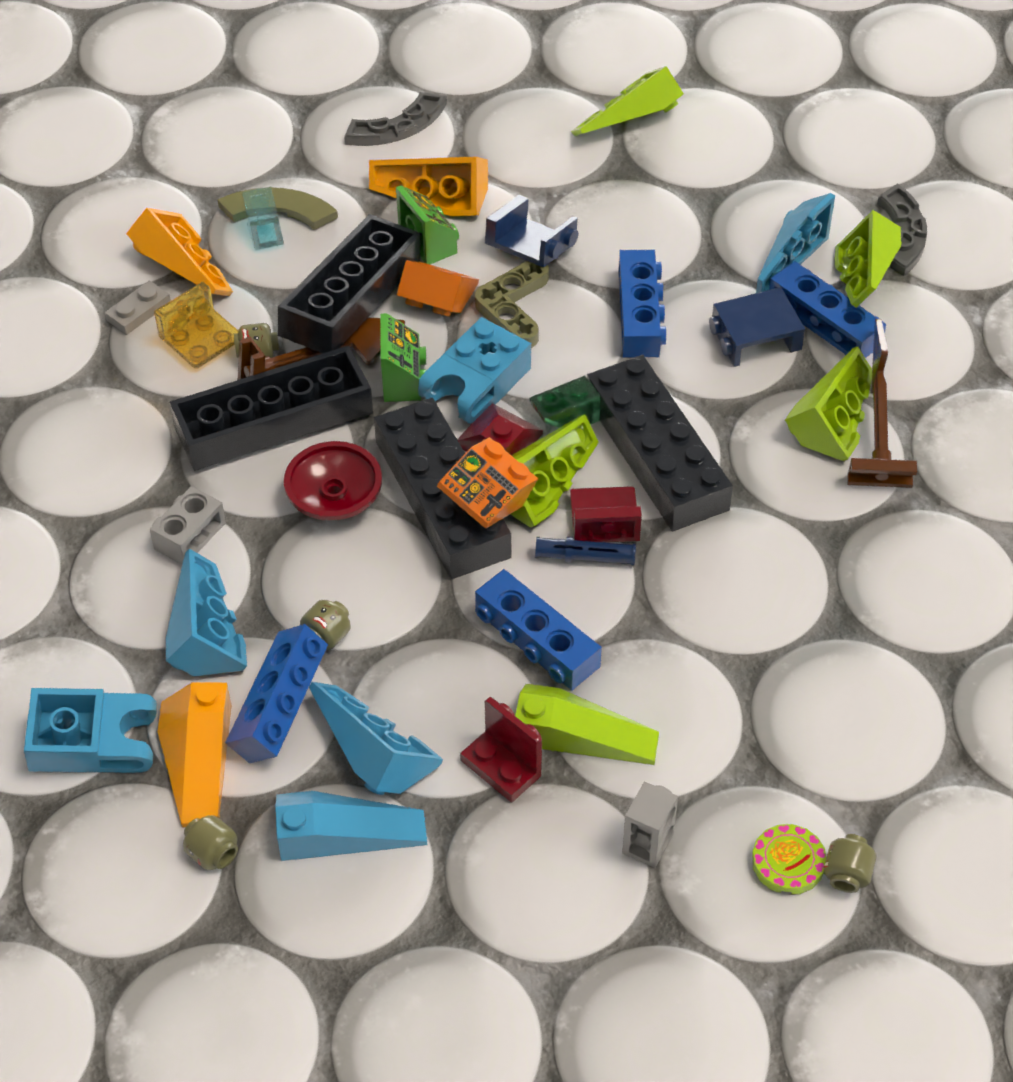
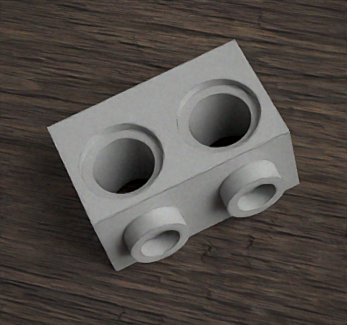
[150,486,226,564]
[622,781,678,868]

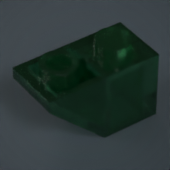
[529,375,600,428]

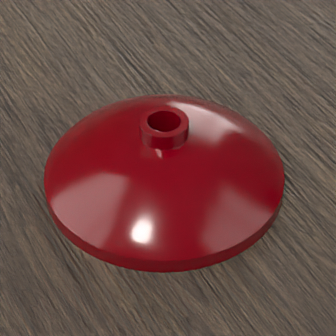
[284,441,382,520]

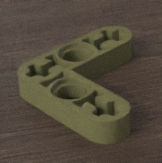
[475,261,549,348]

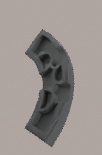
[344,92,447,146]
[877,183,927,276]

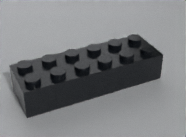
[277,214,422,354]
[169,346,373,471]
[586,355,733,532]
[374,397,512,580]

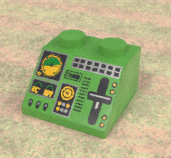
[396,185,459,264]
[380,313,427,402]

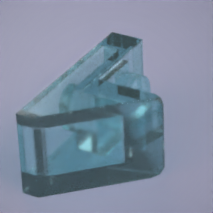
[242,186,284,250]

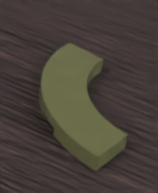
[217,187,338,230]

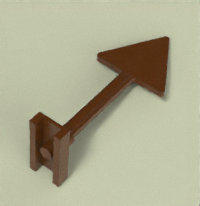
[237,317,405,380]
[847,319,917,488]

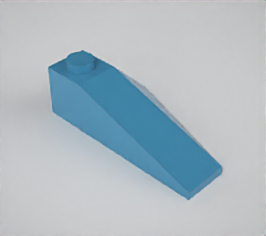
[756,193,835,293]
[166,549,247,676]
[309,682,443,795]
[275,791,427,861]

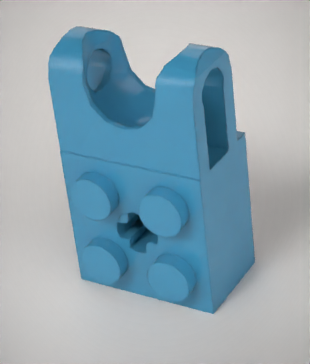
[418,317,531,423]
[24,688,157,773]

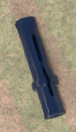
[535,536,636,565]

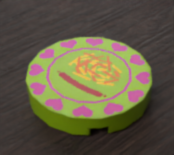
[752,824,826,895]

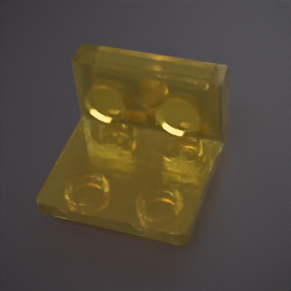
[154,282,238,369]

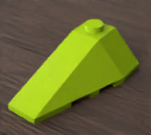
[571,66,684,136]
[835,210,902,308]
[785,346,872,461]
[510,414,599,527]
[515,684,659,765]

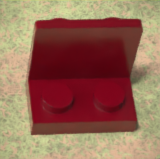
[570,486,642,542]
[460,697,542,803]

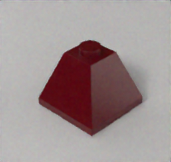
[457,403,543,456]

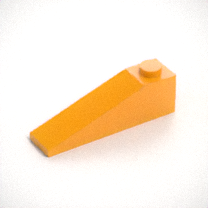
[369,157,488,216]
[126,207,233,296]
[157,682,232,827]

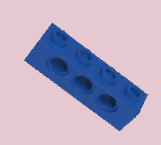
[618,249,666,358]
[769,261,886,358]
[475,569,602,691]
[225,624,328,764]

